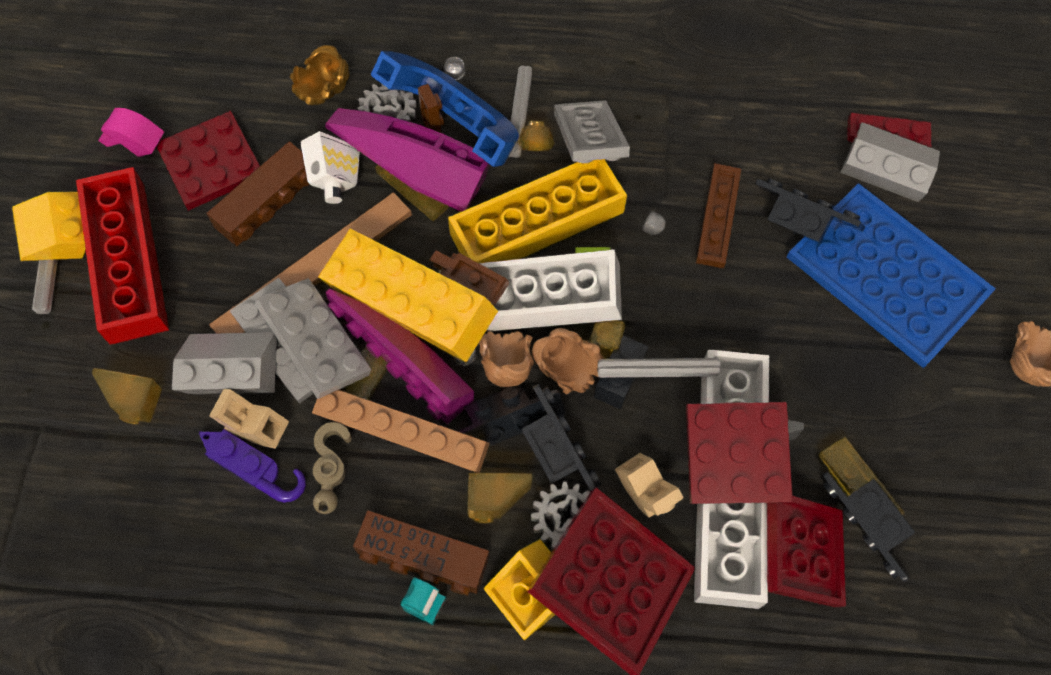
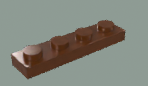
[696,163,741,269]

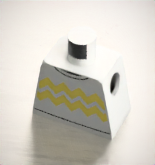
[301,131,360,204]

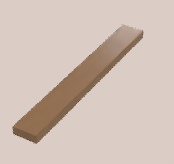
[209,192,412,334]

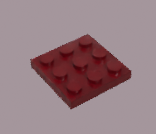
[156,111,260,211]
[686,402,793,504]
[767,496,846,607]

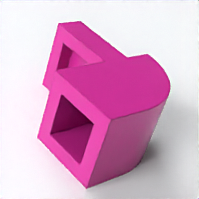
[98,108,164,157]

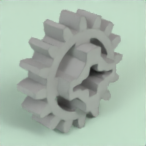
[358,84,417,122]
[531,482,590,550]

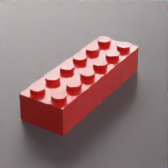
[76,167,169,345]

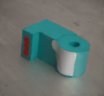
[401,578,447,625]

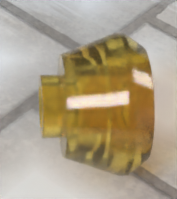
[517,121,554,151]

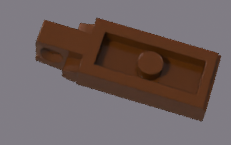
[429,250,510,306]

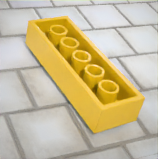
[448,159,627,263]
[318,228,498,362]

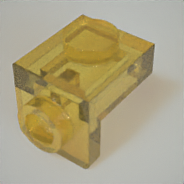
[589,320,625,359]

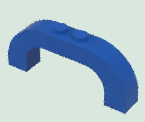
[371,51,519,167]

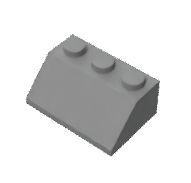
[840,122,940,202]
[172,332,277,394]

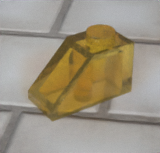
[92,368,162,424]
[467,473,532,523]

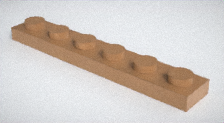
[312,390,490,473]

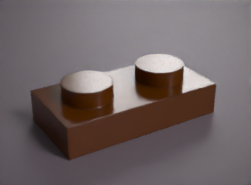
[418,84,444,133]

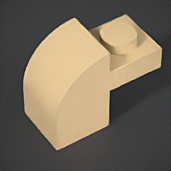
[209,389,289,449]
[615,453,683,518]

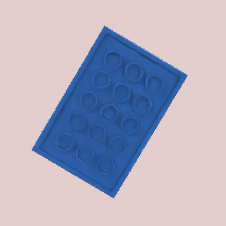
[787,183,996,368]

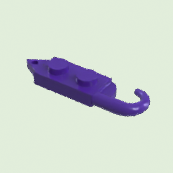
[199,429,306,503]

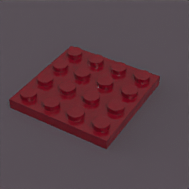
[527,488,695,675]

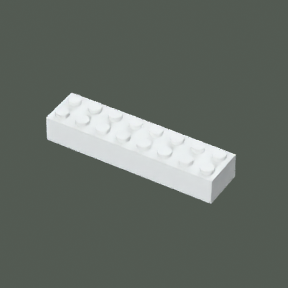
[694,350,769,609]

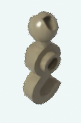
[313,422,352,514]

